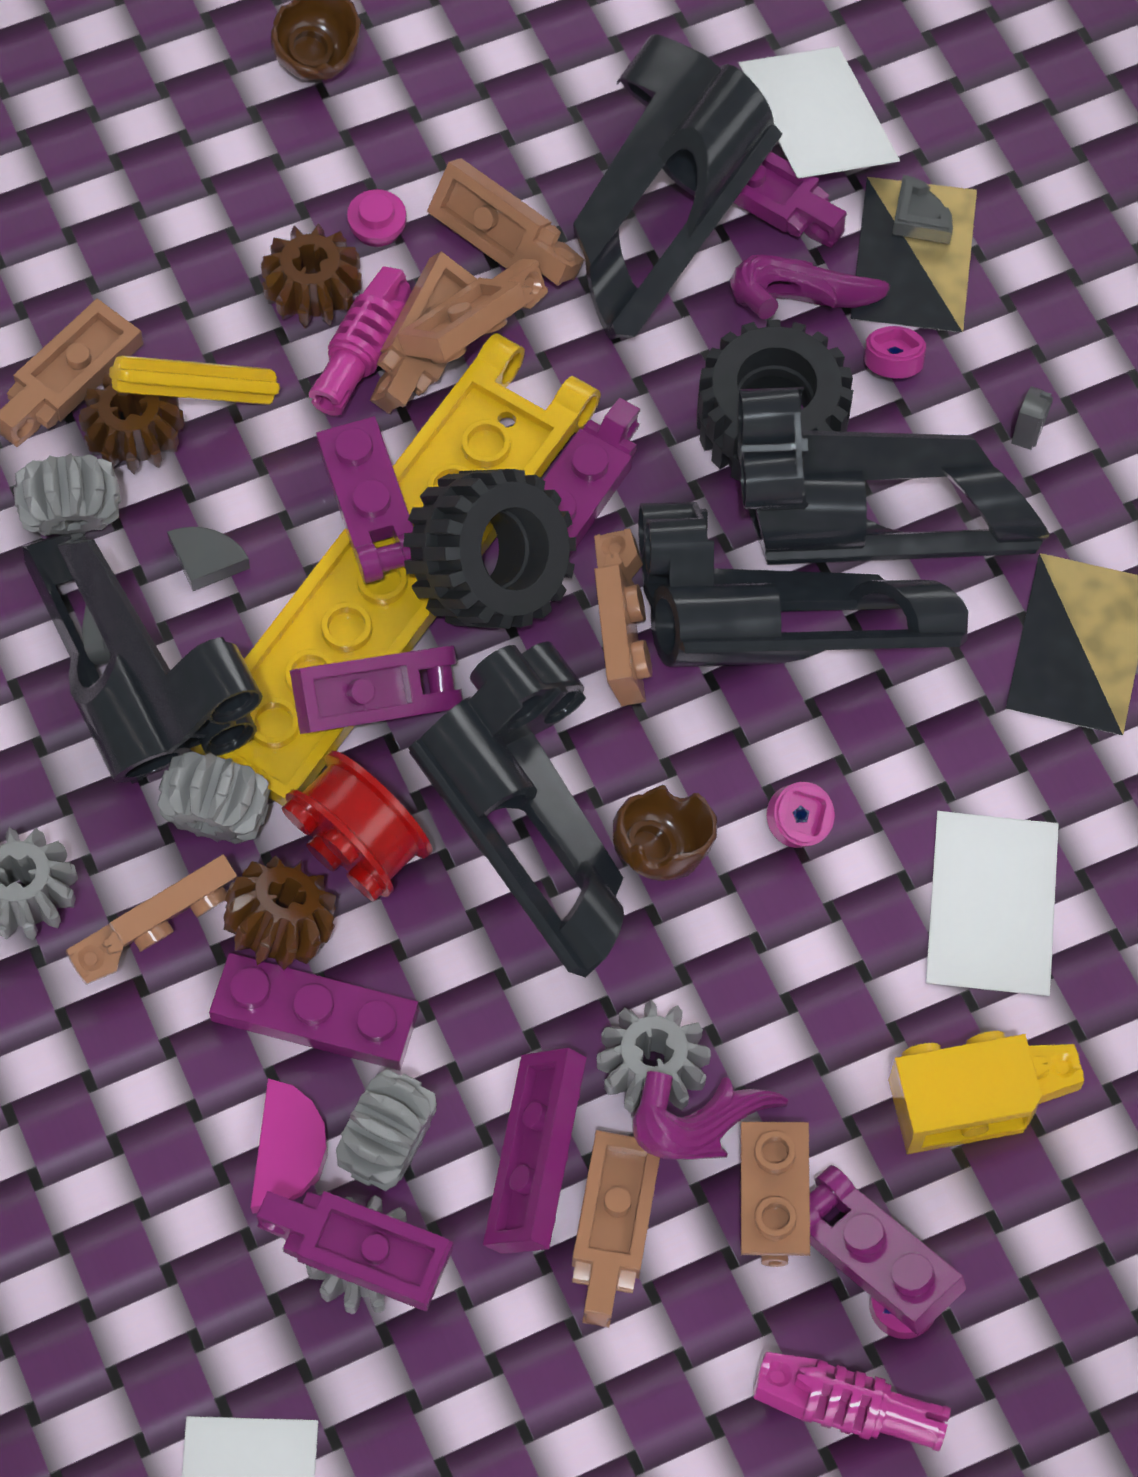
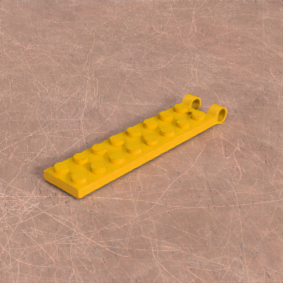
[191,333,601,806]

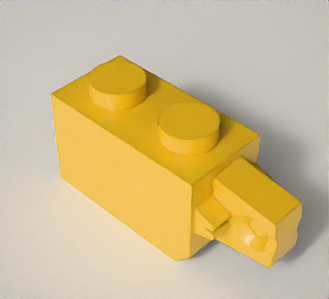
[888,1031,1084,1155]

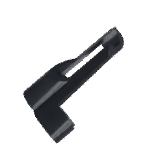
[573,34,783,339]
[737,387,1050,565]
[638,502,968,667]
[23,533,263,784]
[408,641,624,978]

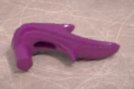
[730,255,890,319]
[632,1071,788,1160]

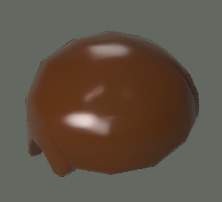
[271,0,361,80]
[613,785,717,881]

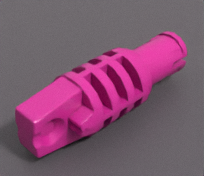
[308,266,412,416]
[753,1352,951,1452]

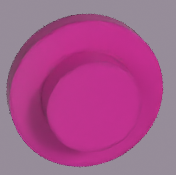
[347,189,406,247]

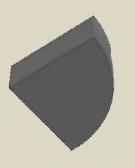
[892,175,953,244]
[1011,386,1054,450]
[167,527,250,591]

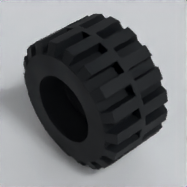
[696,319,854,482]
[403,469,576,629]

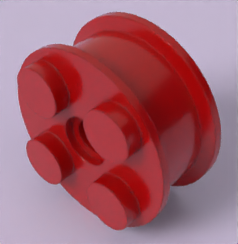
[281,750,432,902]

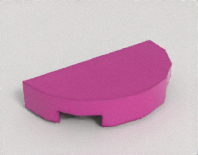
[251,1078,328,1214]

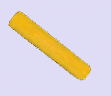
[109,355,280,405]

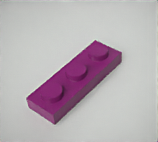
[209,953,419,1071]
[483,1048,587,1254]

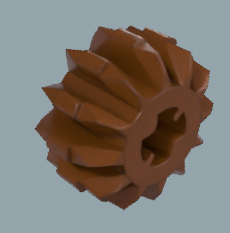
[261,222,363,328]
[79,373,185,475]
[223,855,336,971]

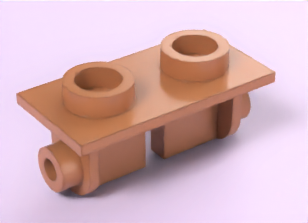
[741,1122,810,1267]

